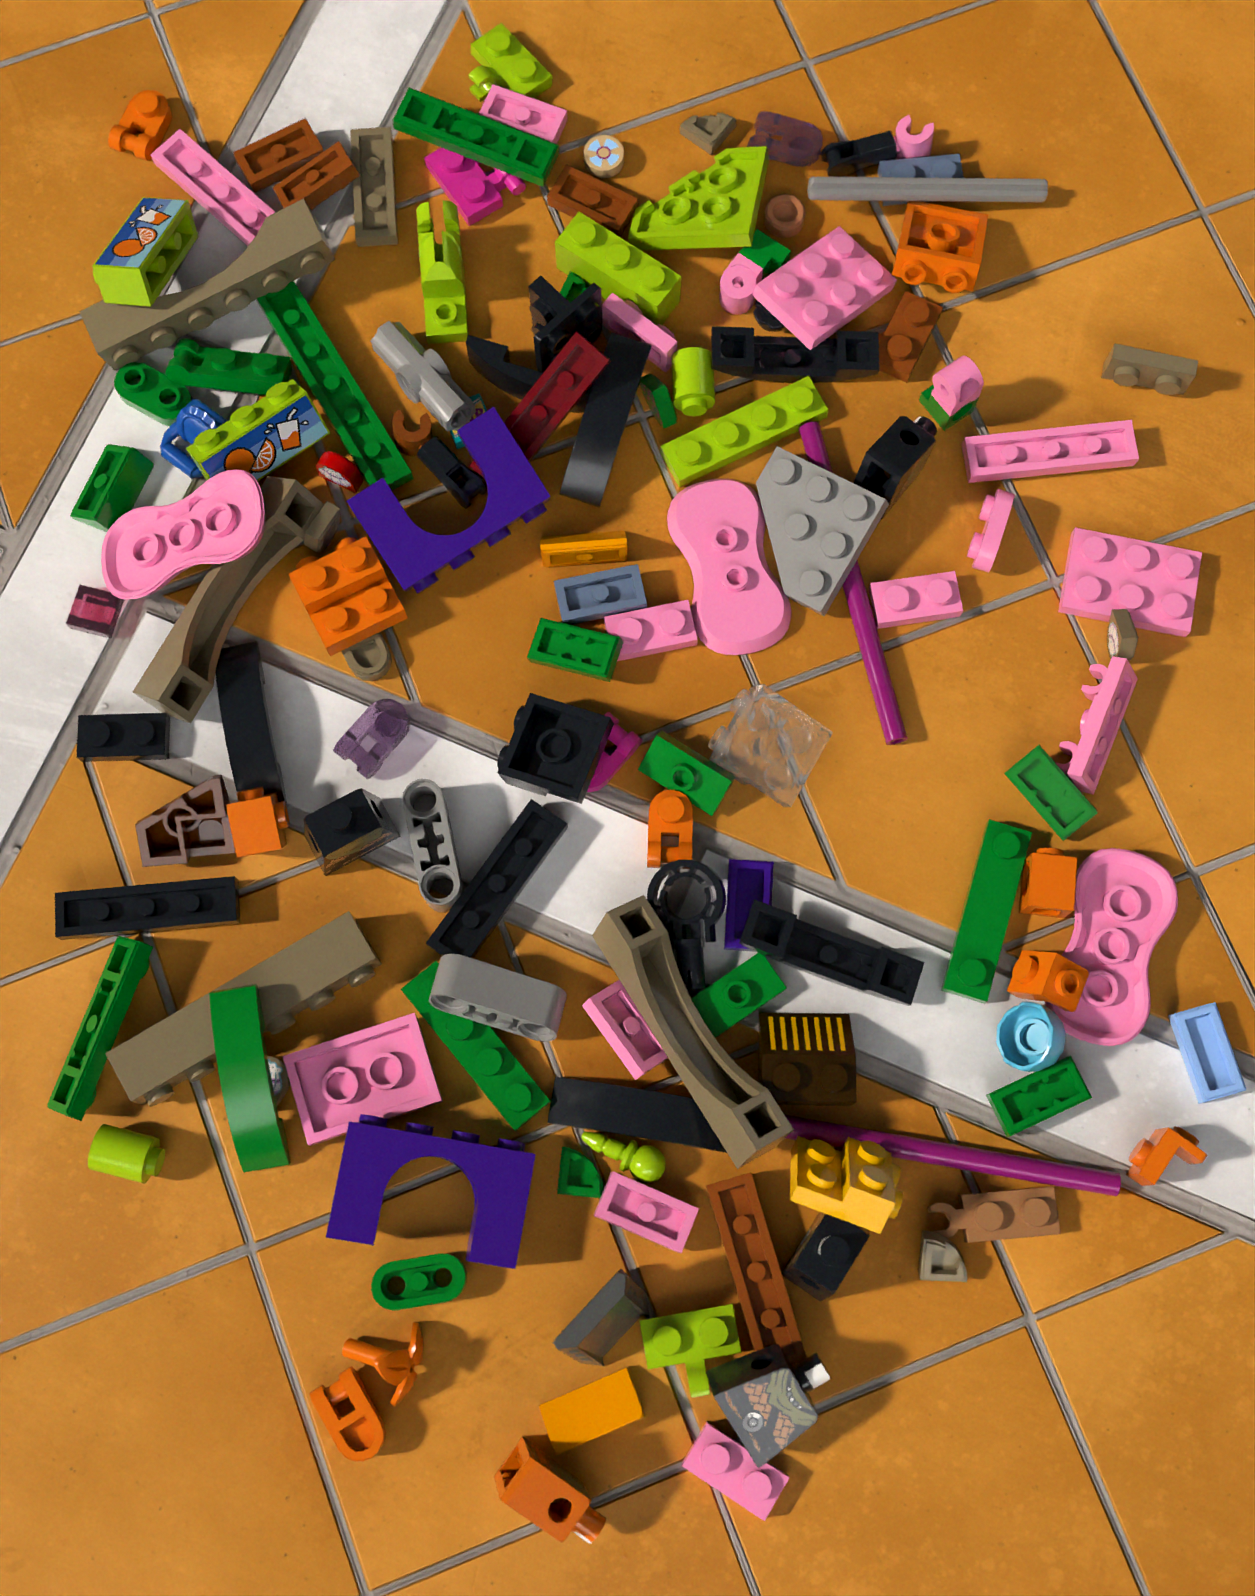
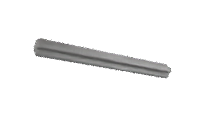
[807,177,1048,202]

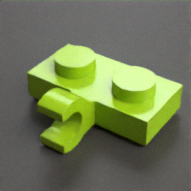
[469,23,552,101]
[640,1304,741,1398]

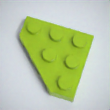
[628,146,769,250]

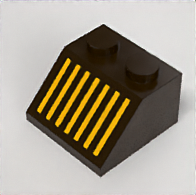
[758,1013,856,1106]

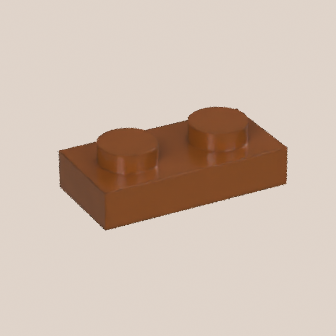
[233,118,324,193]
[272,141,360,211]
[547,164,638,237]
[879,291,943,383]

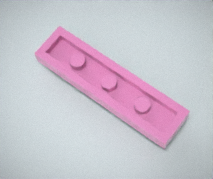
[151,129,276,246]
[962,420,1139,483]

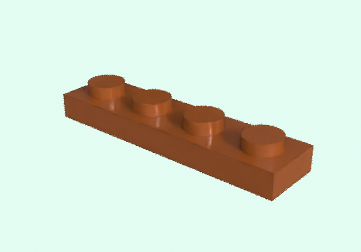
[706,1172,807,1365]

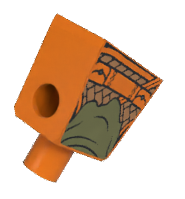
[494,1436,606,1544]

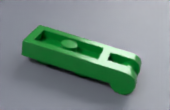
[165,338,292,395]

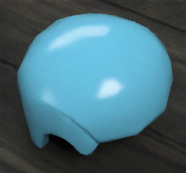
[996,1001,1066,1072]

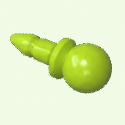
[581,1132,666,1183]

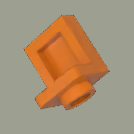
[1007,950,1089,1012]
[1126,1126,1207,1186]

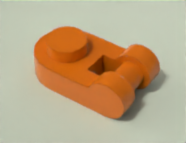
[108,90,172,161]
[647,789,693,869]
[309,1366,386,1462]

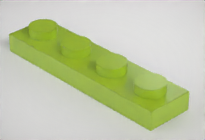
[660,376,828,487]

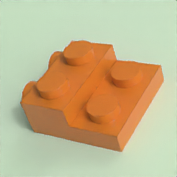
[892,201,989,293]
[288,536,408,656]

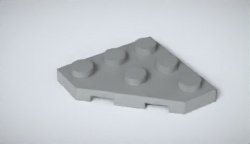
[756,446,889,616]

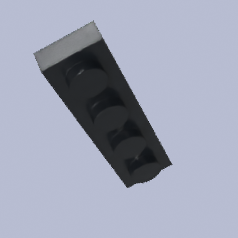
[426,799,568,958]
[55,876,240,940]

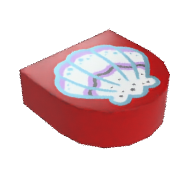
[316,451,363,493]

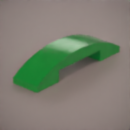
[209,984,291,1173]

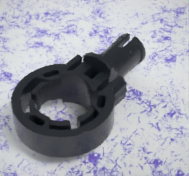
[647,860,726,989]

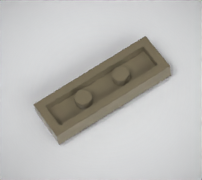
[350,127,398,247]

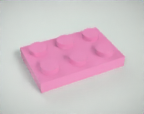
[752,226,897,351]
[1058,528,1202,637]
[283,1013,443,1146]

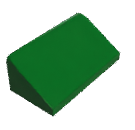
[70,444,154,532]

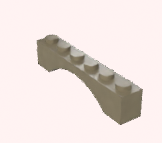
[80,198,335,370]
[133,476,324,723]
[592,895,794,1169]

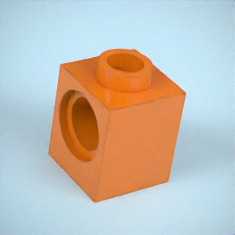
[1019,848,1077,918]

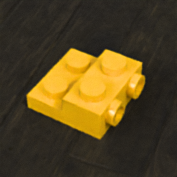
[790,1136,903,1234]

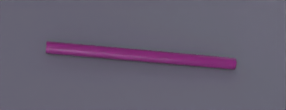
[799,422,908,745]
[785,1115,1121,1197]

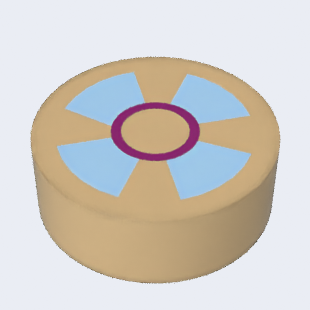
[584,135,624,179]

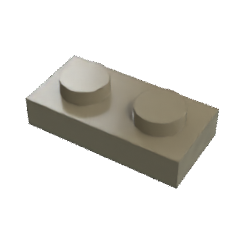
[1101,343,1198,395]

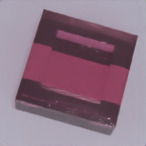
[66,585,124,639]

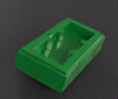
[527,618,623,682]
[638,730,736,816]
[1004,744,1098,841]
[691,953,787,1038]
[986,1055,1092,1137]

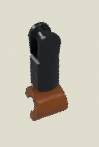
[392,409,487,509]

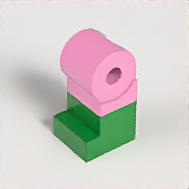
[719,229,791,315]
[919,356,984,431]

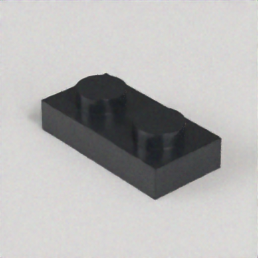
[76,713,170,762]

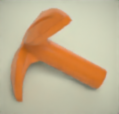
[342,1322,424,1406]

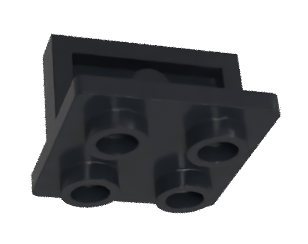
[528,275,602,373]

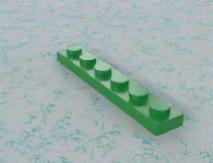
[256,281,414,491]

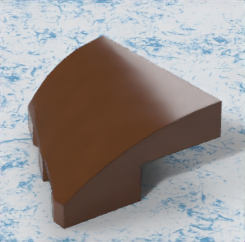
[135,775,236,867]

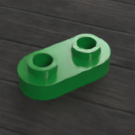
[114,362,193,427]
[371,1253,467,1310]

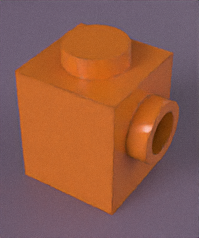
[226,787,290,857]

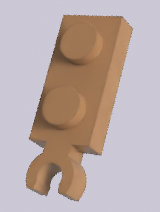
[927,1186,1061,1243]

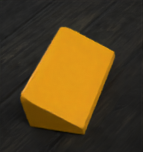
[540,531,627,567]
[539,1367,645,1455]

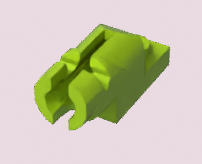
[416,201,468,344]

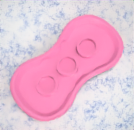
[101,469,265,600]
[667,478,791,655]
[1044,848,1178,1046]

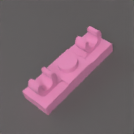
[1056,656,1138,795]

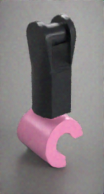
[821,115,934,177]

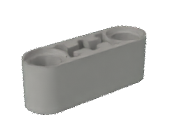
[402,779,464,913]
[429,954,567,1041]

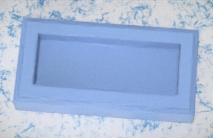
[1168,1002,1247,1104]

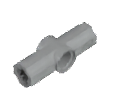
[371,321,476,431]

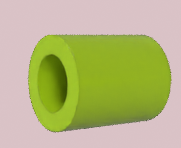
[671,347,715,416]
[88,1124,165,1183]

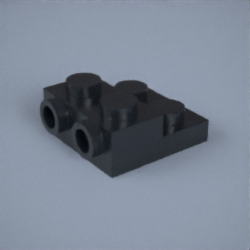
[497,693,614,804]

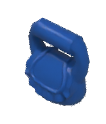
[160,399,227,479]

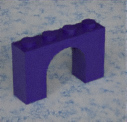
[346,407,551,594]
[326,1114,536,1269]

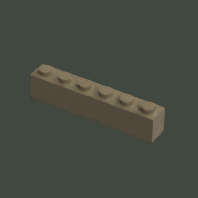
[105,911,382,1107]

